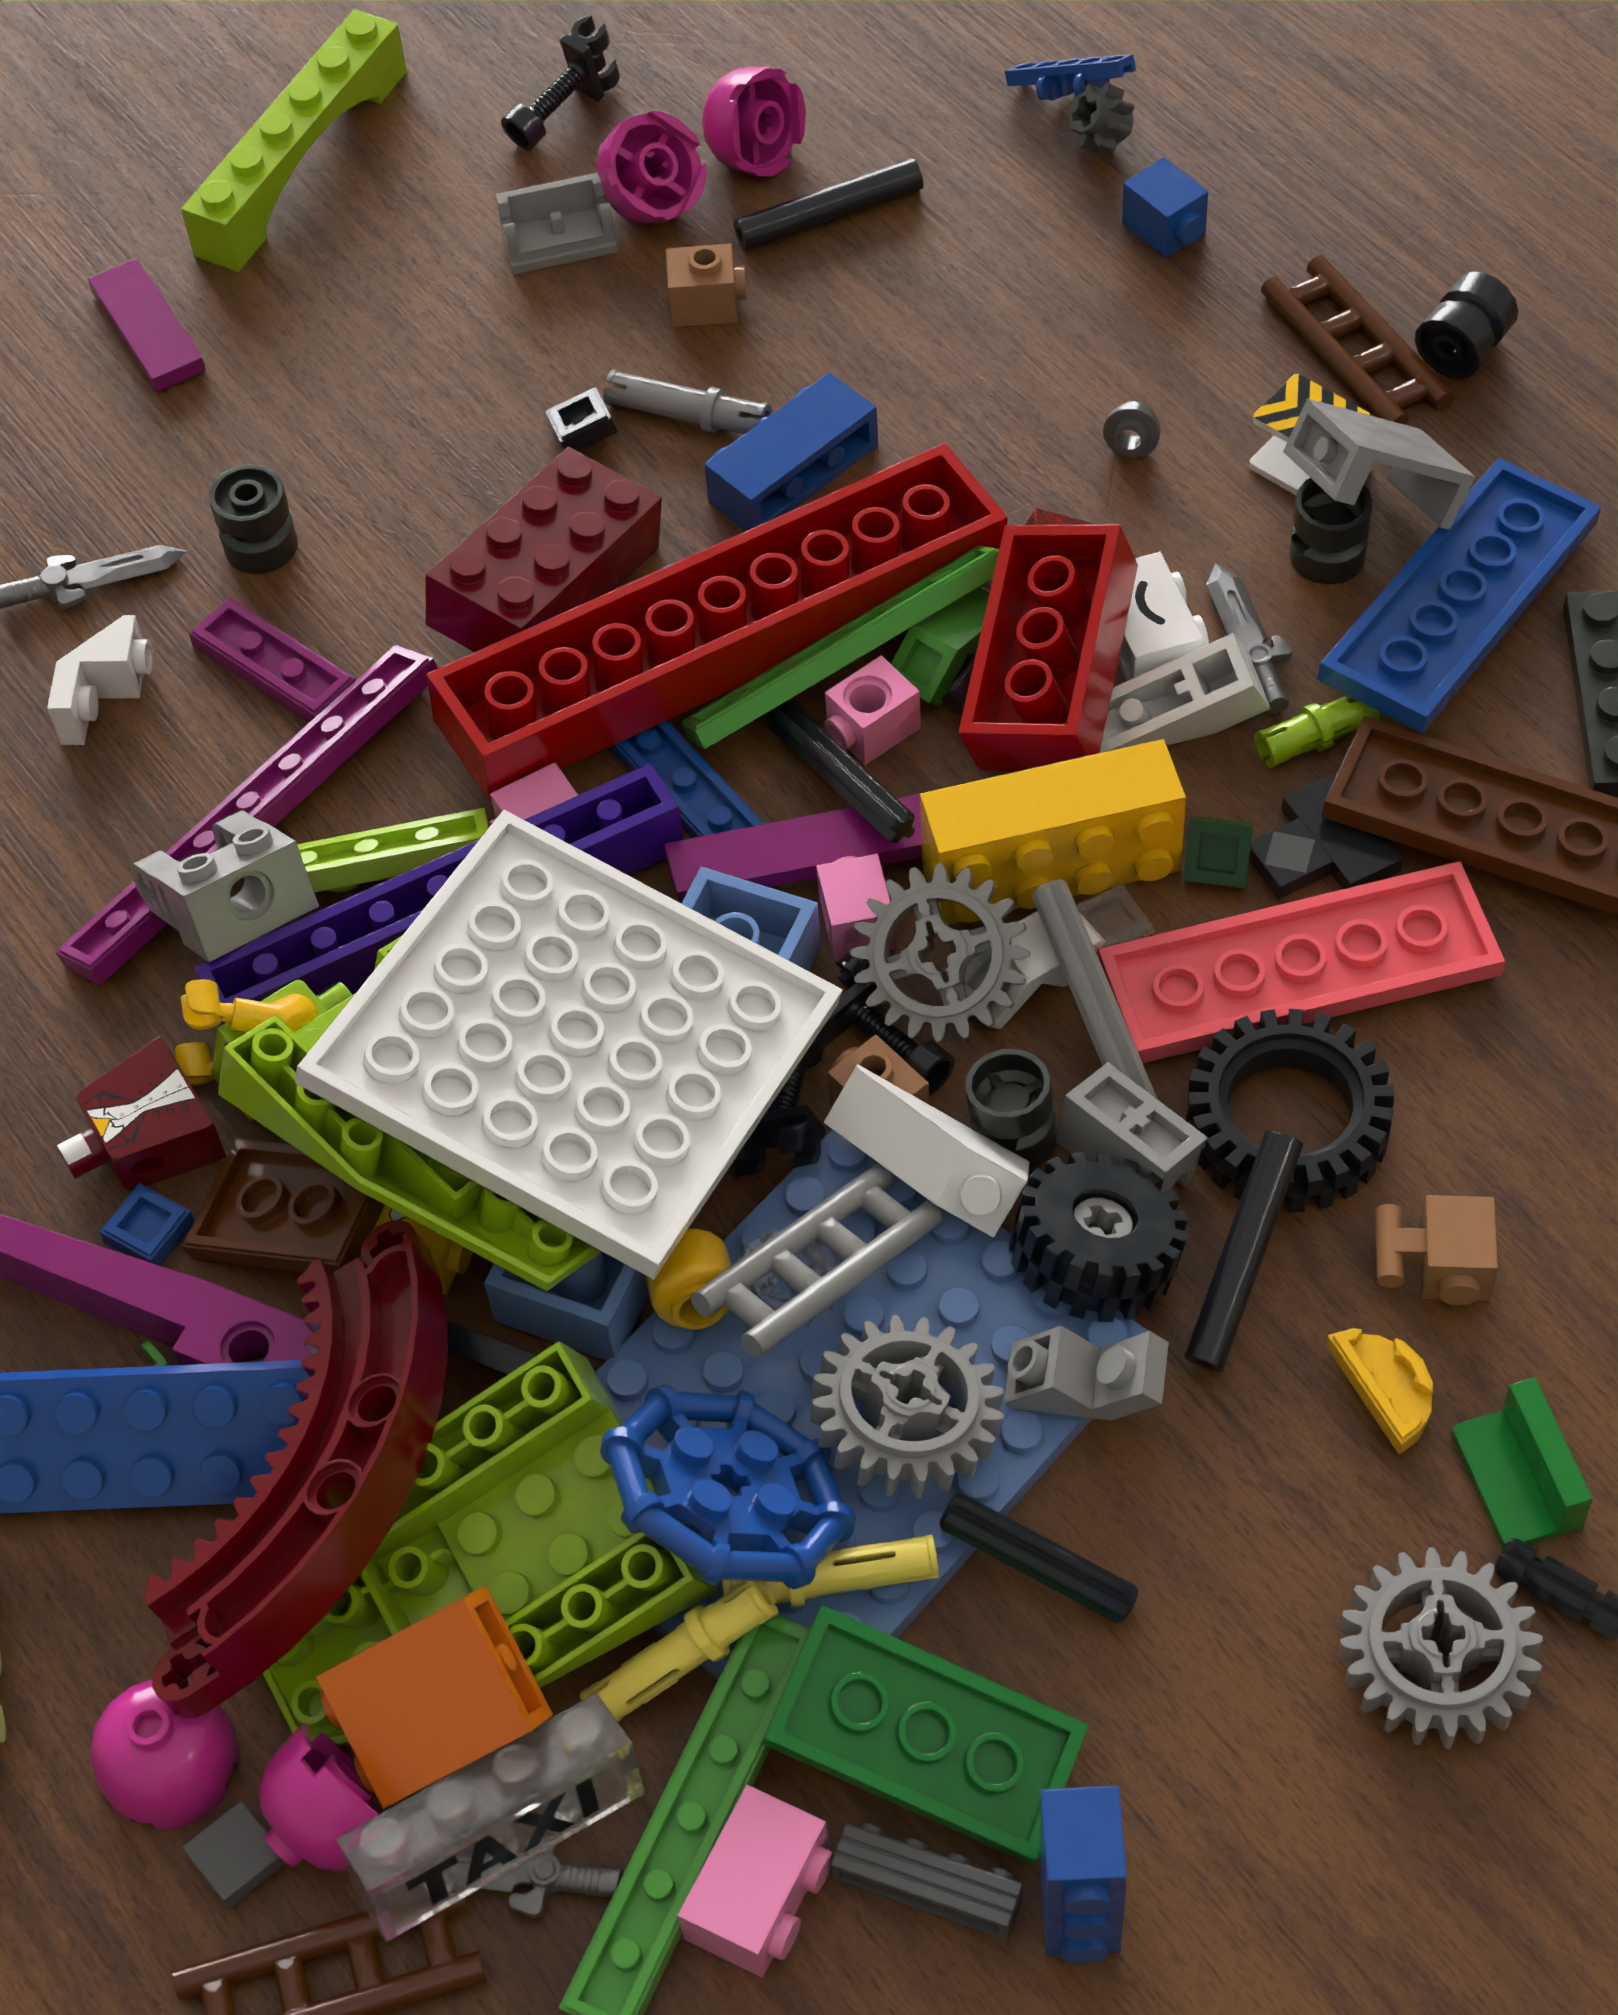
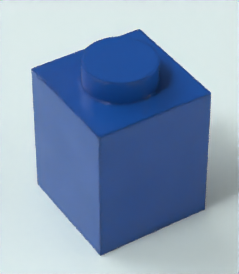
[1122,157,1208,258]

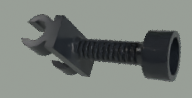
[501,16,620,151]
[823,952,955,1096]
[733,1028,827,1177]

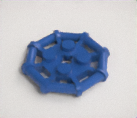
[600,1384,856,1589]

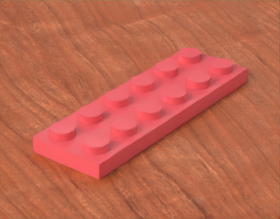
[1098,861,1505,1064]

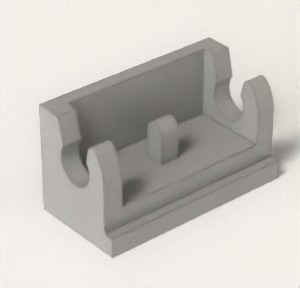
[495,173,618,275]
[1056,1062,1208,1193]

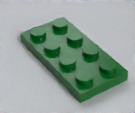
[761,1604,1089,1865]

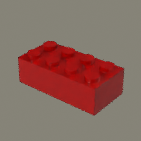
[958,524,1138,771]

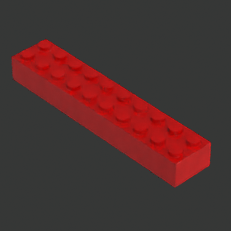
[426,443,1008,802]

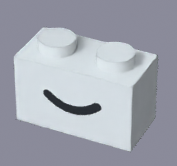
[1118,551,1209,681]

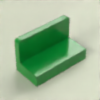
[1452,1377,1593,1548]

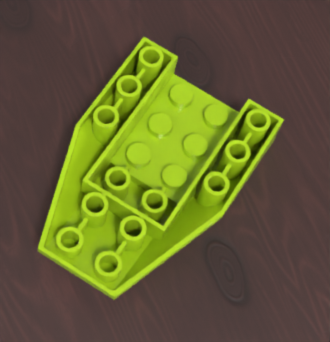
[218,936,602,1291]
[263,1341,719,1747]

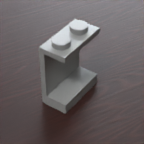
[1283,398,1475,530]

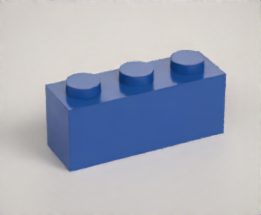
[704,372,878,531]
[1040,1786,1127,1964]

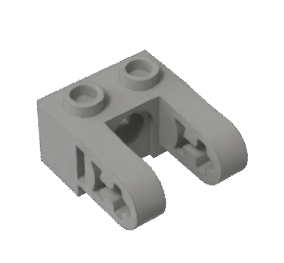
[130,810,319,962]

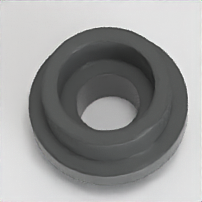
[1103,402,1161,458]

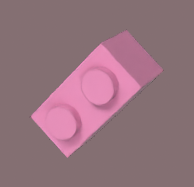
[677,1785,834,1978]

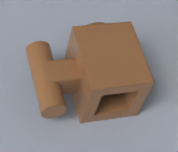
[1375,1195,1498,1305]

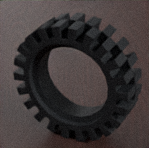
[1186,1008,1395,1213]

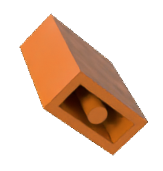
[316,1585,553,1809]

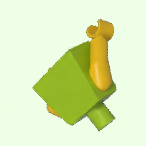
[175,979,352,1122]

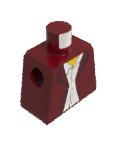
[57,1036,227,1191]

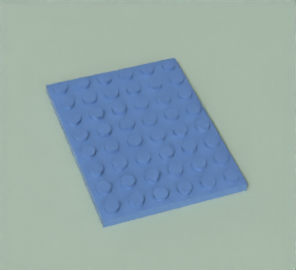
[595,1129,1148,1679]

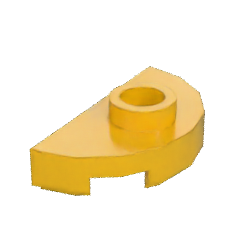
[1326,1328,1433,1455]

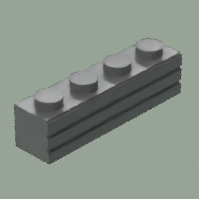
[831,1823,1023,1941]

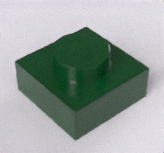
[1183,816,1254,888]

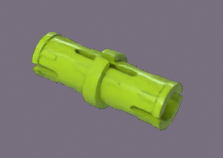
[1254,695,1380,768]

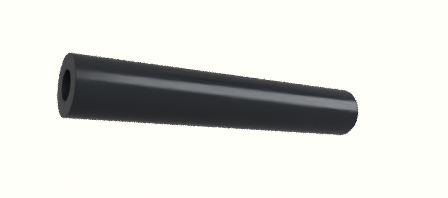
[733,158,923,251]
[1184,1131,1303,1372]

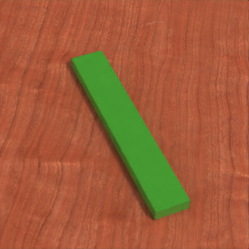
[681,545,999,749]
[559,1615,810,2015]

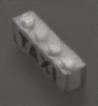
[336,1693,645,1942]

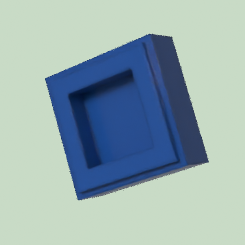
[99,1183,195,1266]

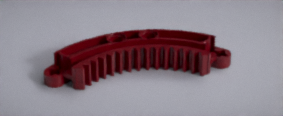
[143,1220,448,1718]

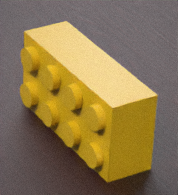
[920,739,1186,924]

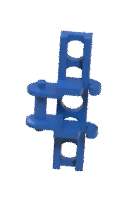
[1005,54,1136,101]

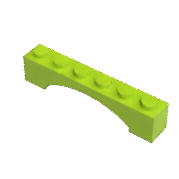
[181,9,407,272]

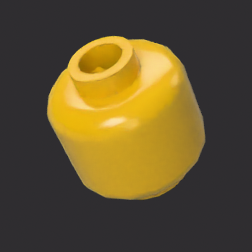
[644,1228,732,1330]

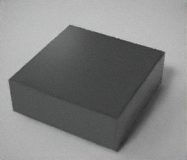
[182,1801,286,1909]

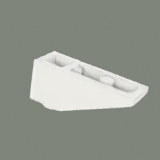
[1100,633,1271,753]
[824,1064,1030,1238]

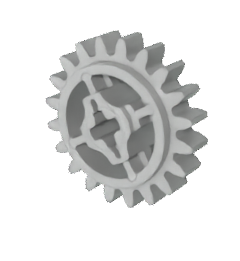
[850,863,1031,1042]
[810,1315,1004,1498]
[1338,1547,1543,1749]

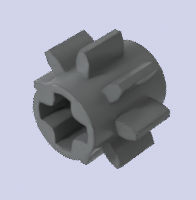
[1068,83,1135,152]

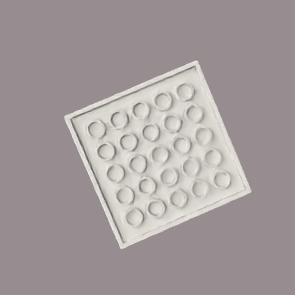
[295,810,843,1280]

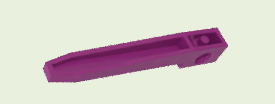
[0,1214,313,1365]

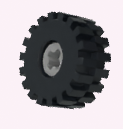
[1009,1152,1188,1322]

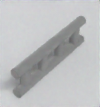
[691,1163,942,1358]

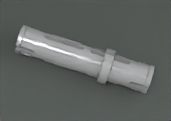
[603,369,772,434]

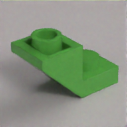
[891,586,990,706]

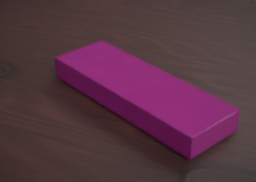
[88,258,206,393]
[189,597,356,722]

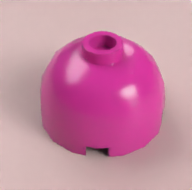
[702,66,806,176]
[596,111,707,224]
[89,1680,240,1830]
[259,1724,406,1872]

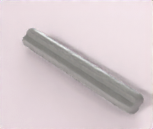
[1033,879,1157,1099]

